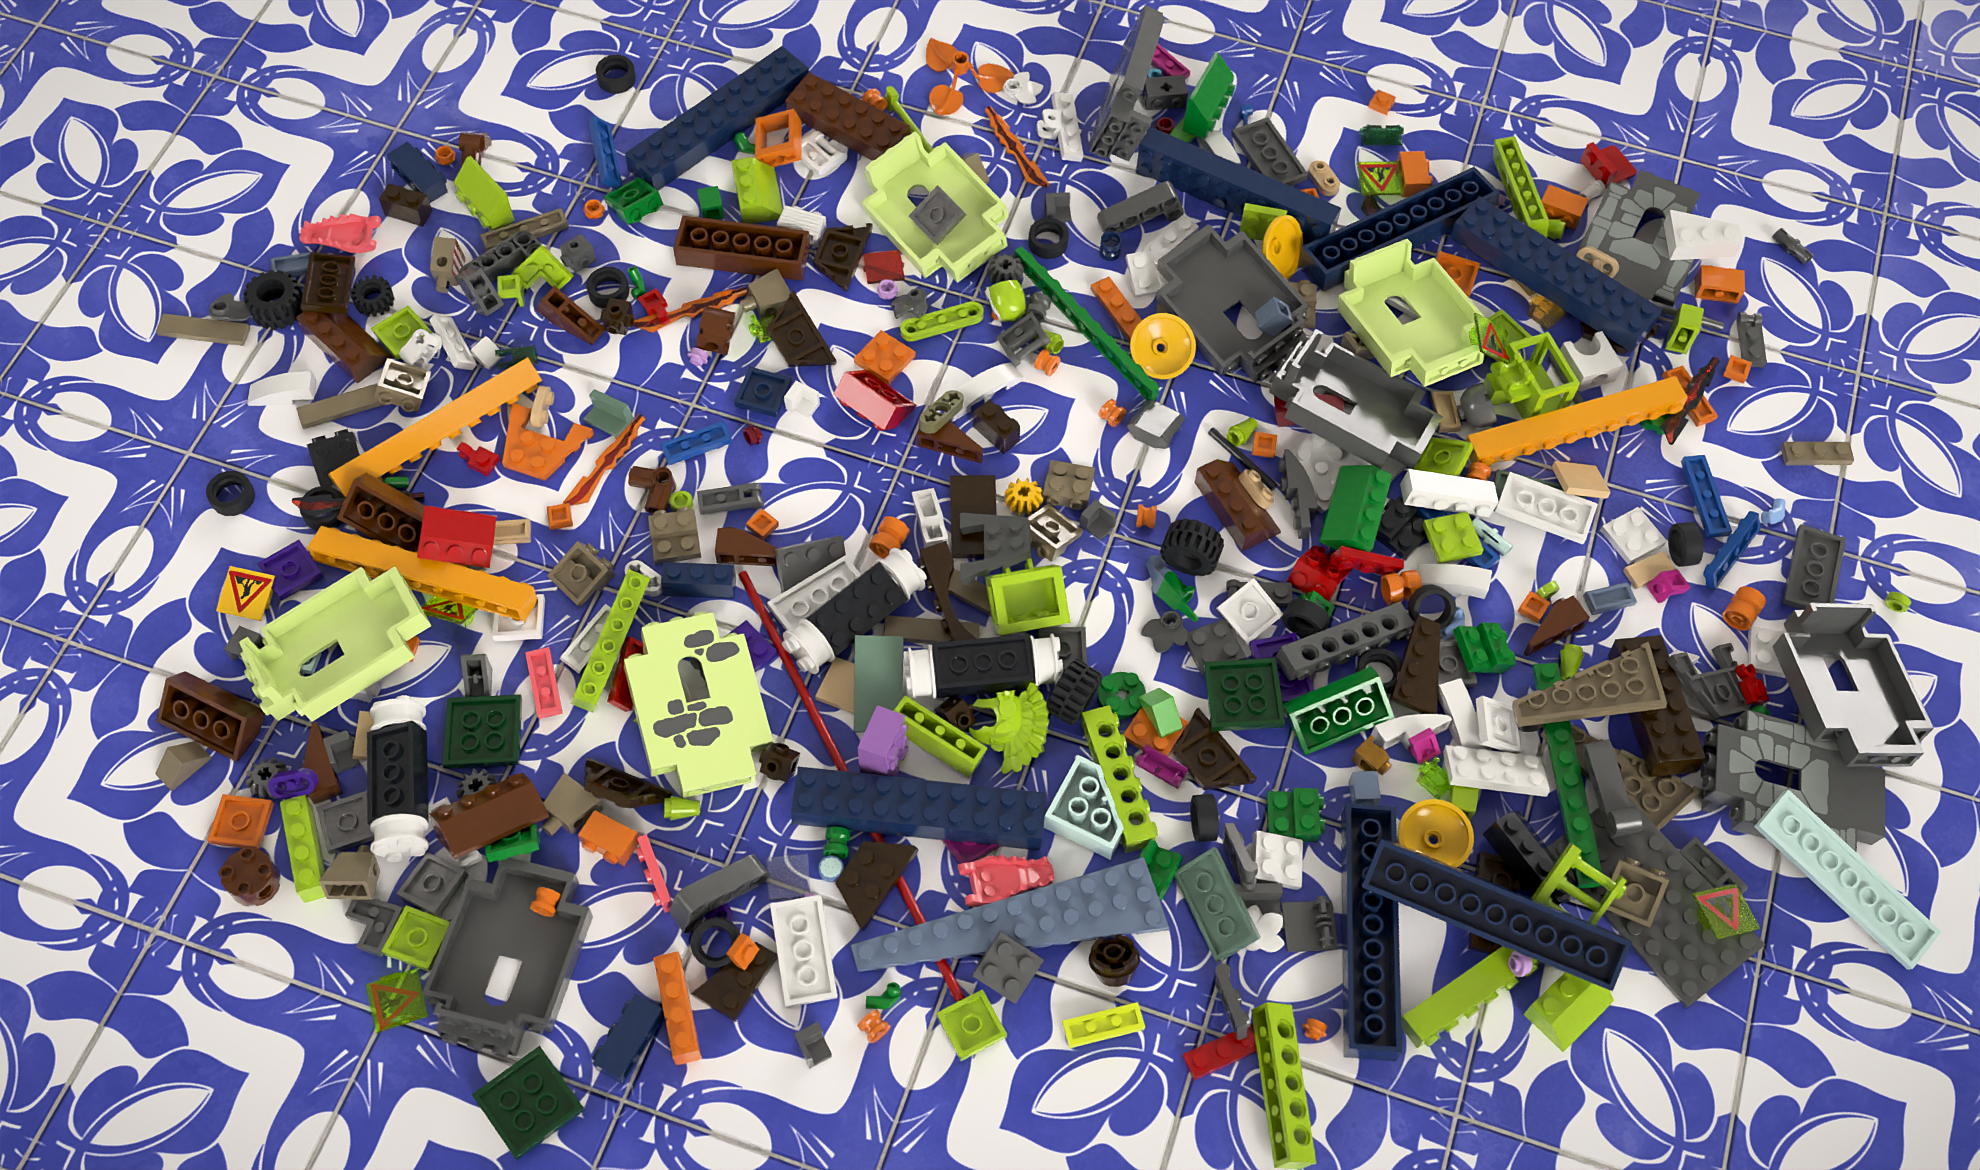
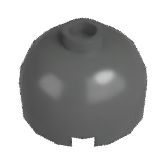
[1457,382,1497,429]

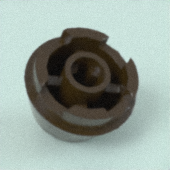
[1088,934,1140,987]

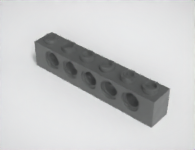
[1275,601,1414,681]

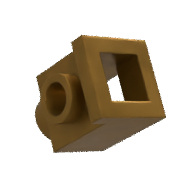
[1351,735,1392,776]

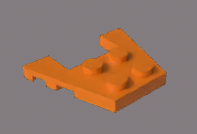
[502,403,594,481]

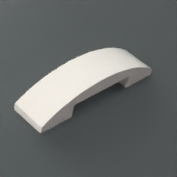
[944,362,1025,422]

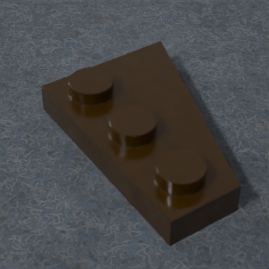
[691,942,778,1022]

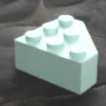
[1044,755,1124,860]

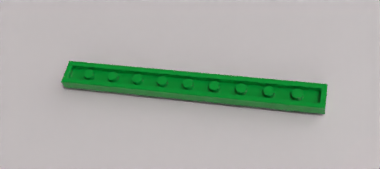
[1015,246,1159,401]
[1532,663,1602,888]

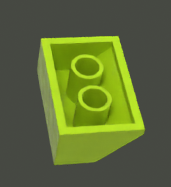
[454,156,515,231]
[731,157,783,224]
[1523,972,1614,1052]

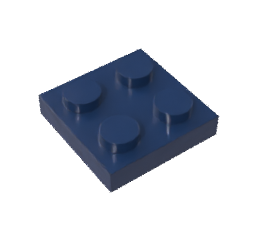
[734,366,792,418]

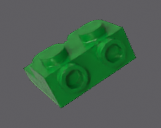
[603,177,664,225]
[1453,622,1516,674]
[1266,788,1325,842]
[485,823,541,862]

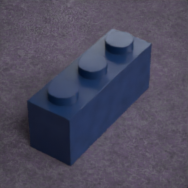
[387,142,448,203]
[661,562,737,599]
[593,994,665,1085]

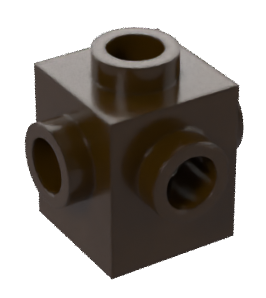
[600,298,634,335]
[934,696,977,734]
[759,743,801,782]

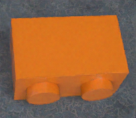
[1396,151,1433,197]
[1541,184,1589,230]
[1695,265,1745,304]
[578,810,639,866]

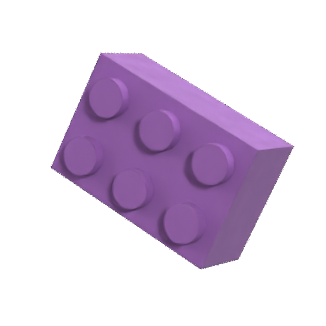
[858,705,909,777]

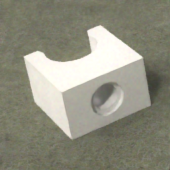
[1560,331,1623,392]

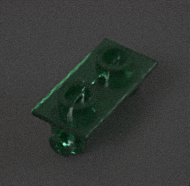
[1359,124,1404,145]

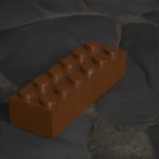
[785,72,911,161]
[673,215,810,281]

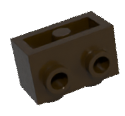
[379,184,433,227]
[973,399,1020,454]

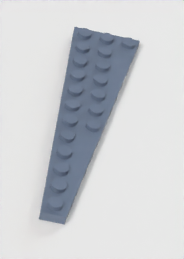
[851,857,1169,972]

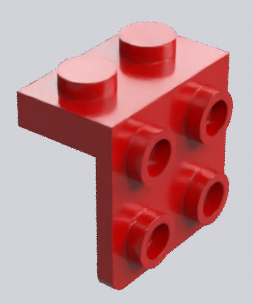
[1580,142,1637,190]
[1286,546,1352,602]

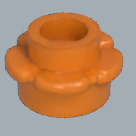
[435,146,456,165]
[584,199,605,219]
[1302,1018,1327,1041]

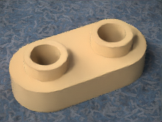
[1308,160,1340,196]
[1576,246,1619,278]
[530,386,554,428]
[1238,469,1274,509]

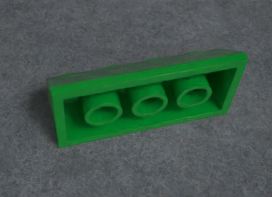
[1182,52,1236,139]
[1319,465,1392,552]
[1283,667,1395,755]

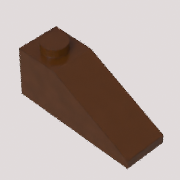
[535,286,605,345]
[917,419,983,464]
[714,527,777,567]
[1524,595,1590,657]
[302,722,344,805]

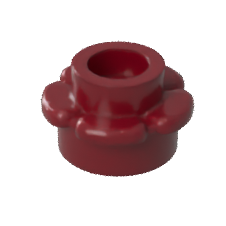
[1155,117,1175,135]
[743,424,763,446]

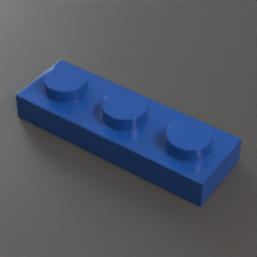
[660,421,732,466]

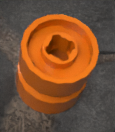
[869,516,910,559]
[1380,569,1422,605]
[1722,586,1766,631]

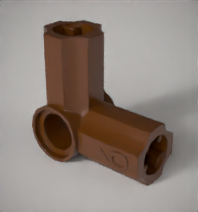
[458,132,492,168]
[628,466,677,515]

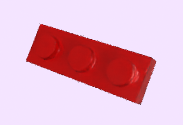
[1330,546,1404,576]
[607,636,643,712]
[1182,1023,1257,1080]

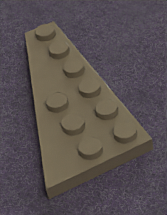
[1512,641,1667,727]
[1540,724,1702,830]

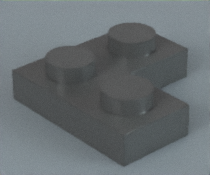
[345,898,404,957]

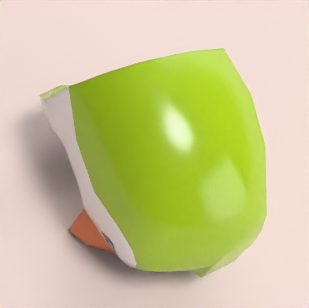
[985,280,1026,323]

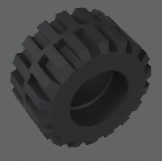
[243,270,304,330]
[1160,519,1224,576]
[1047,659,1102,726]

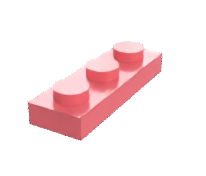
[525,647,563,719]
[635,834,672,913]

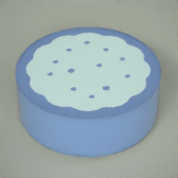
[818,856,844,882]

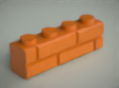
[653,951,702,1065]

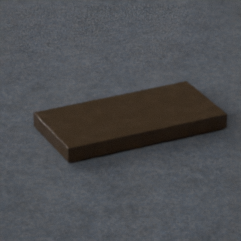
[301,252,355,315]
[950,475,997,558]

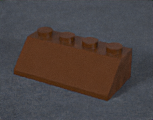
[296,311,393,384]
[1194,459,1281,552]
[337,473,425,552]
[156,671,265,762]
[429,772,549,859]

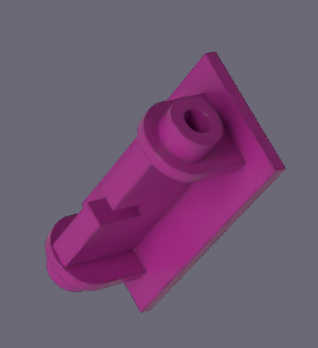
[1135,744,1189,789]

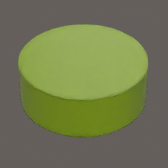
[670,491,693,512]
[1536,580,1560,600]
[1884,592,1911,613]

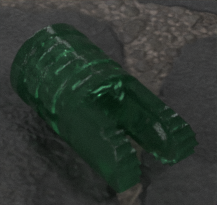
[495,345,538,370]

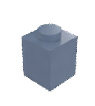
[1255,297,1293,337]
[1348,771,1381,805]

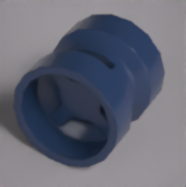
[1099,231,1122,261]

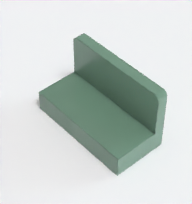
[584,389,634,437]

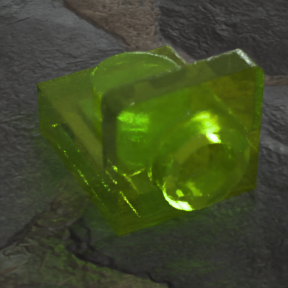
[748,313,776,344]
[1416,756,1452,799]

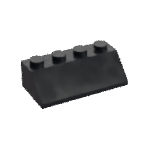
[1483,811,1581,907]

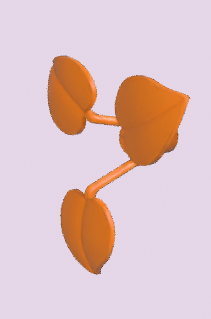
[926,37,1014,115]

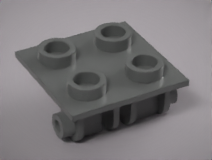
[1281,896,1338,952]

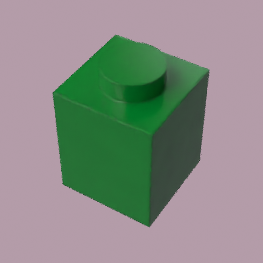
[697,186,724,220]

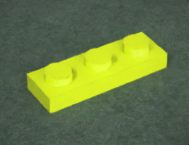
[1062,1002,1145,1048]

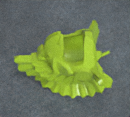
[969,682,1049,774]

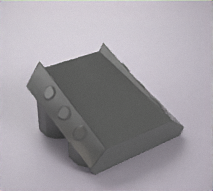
[1127,400,1185,449]

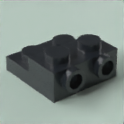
[1375,496,1427,561]

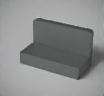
[1235,883,1283,915]

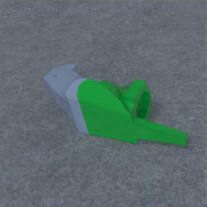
[1146,555,1199,623]

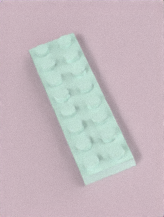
[1754,790,1941,970]

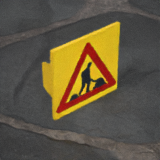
[216,566,275,621]

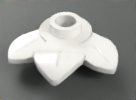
[1003,72,1043,104]
[1245,905,1285,952]

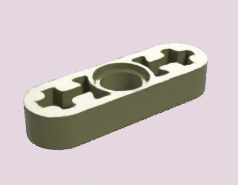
[919,390,964,433]

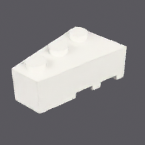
[1663,210,1743,260]

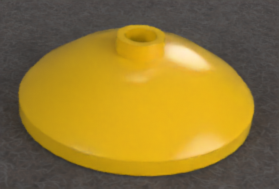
[1262,215,1303,279]
[1130,313,1196,379]
[1397,799,1474,868]

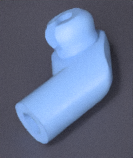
[1761,498,1786,524]
[1440,606,1465,640]

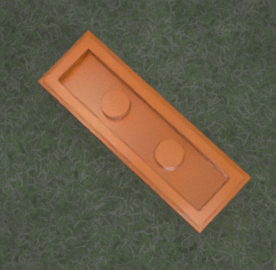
[1662,365,1718,427]

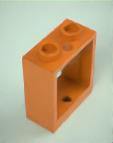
[755,108,802,167]

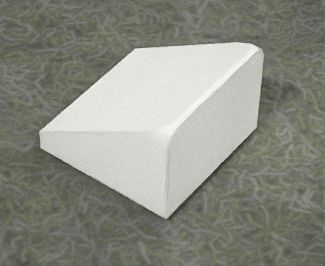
[471,336,505,370]

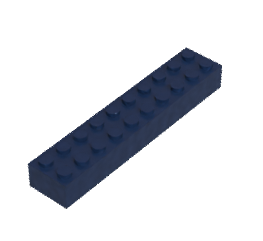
[625,46,809,191]
[1136,127,1341,244]
[1299,167,1500,292]
[1450,196,1663,352]
[791,766,1046,851]
[1341,803,1402,1061]
[1362,837,1633,992]

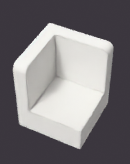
[784,381,820,420]

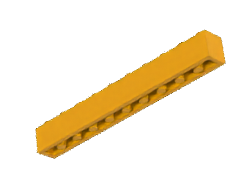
[328,357,542,498]
[1466,376,1688,466]
[307,526,538,622]

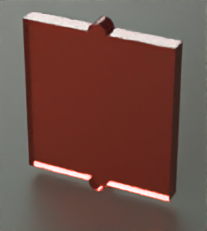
[863,250,905,284]

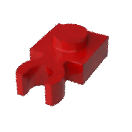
[1735,664,1770,705]

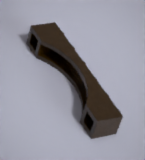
[917,541,977,641]

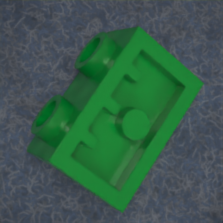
[1140,839,1183,901]

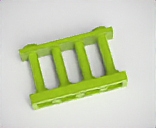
[1532,842,1627,925]

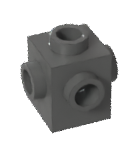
[559,234,596,273]

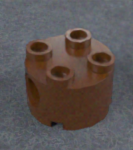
[696,306,736,355]
[219,846,281,907]

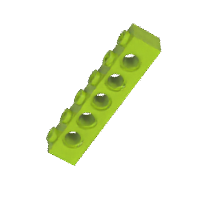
[1493,136,1549,237]
[570,569,651,713]
[1081,705,1158,853]
[1251,1002,1316,1170]

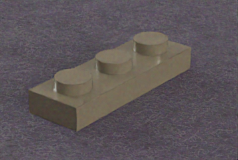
[1780,442,1855,465]

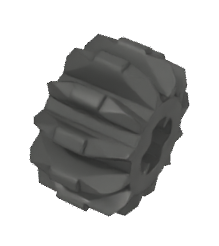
[987,252,1024,284]
[246,757,289,800]
[456,768,498,800]

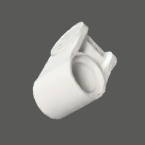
[399,329,442,369]

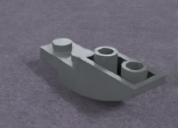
[1278,449,1318,539]

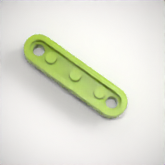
[900,301,984,342]

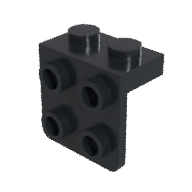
[307,429,360,486]

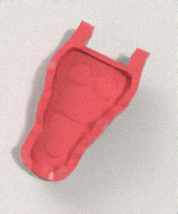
[299,213,382,254]
[958,855,1055,907]

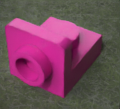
[1647,569,1691,603]
[1408,727,1441,764]

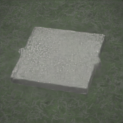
[766,853,811,901]

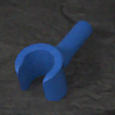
[1239,103,1253,126]

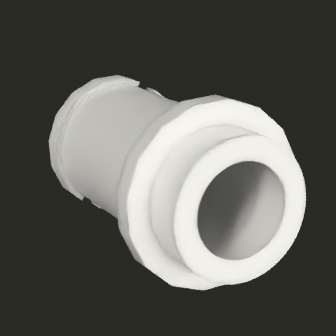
[1578,180,1605,204]

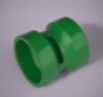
[823,827,851,859]

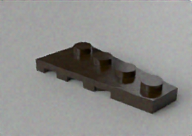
[1389,615,1441,714]
[1468,852,1521,955]

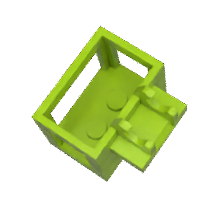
[1490,332,1580,419]
[985,558,1071,635]

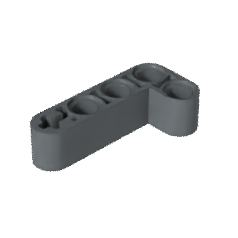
[1097,181,1184,234]
[459,230,542,283]
[1583,739,1642,838]
[669,854,770,934]

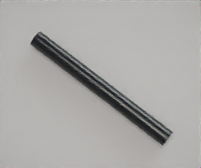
[1208,427,1278,491]

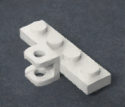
[1036,92,1084,162]

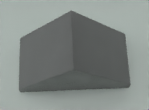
[461,654,493,697]

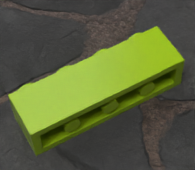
[894,695,988,778]
[280,795,326,903]

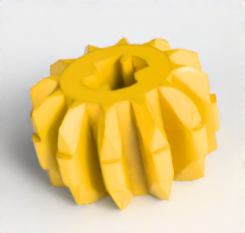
[1004,477,1043,516]

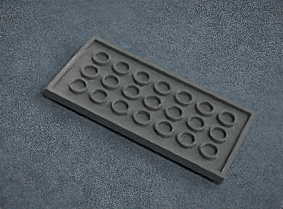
[1548,797,1766,1009]

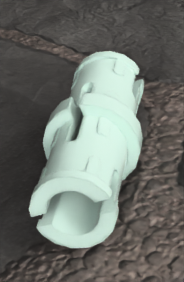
[1472,517,1514,557]

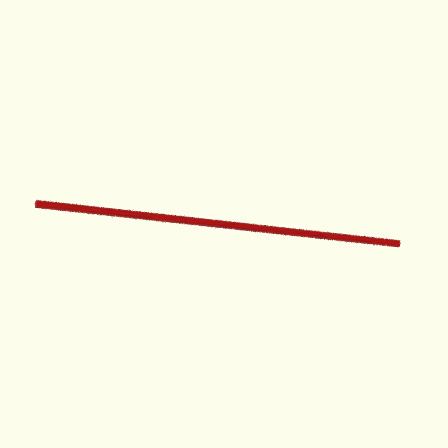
[738,571,965,1003]

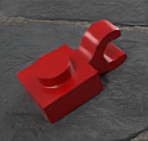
[637,288,670,325]
[456,442,500,477]

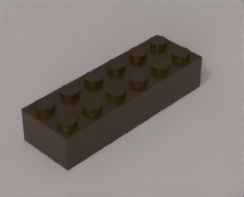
[1608,635,1706,777]

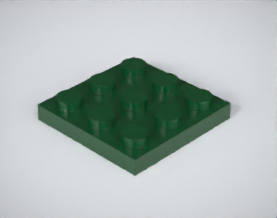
[1203,658,1285,732]
[443,694,523,769]
[471,1045,585,1160]

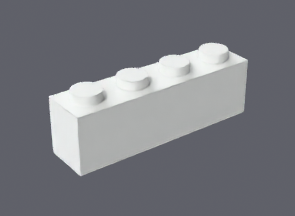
[1400,469,1499,517]

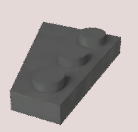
[775,535,846,594]

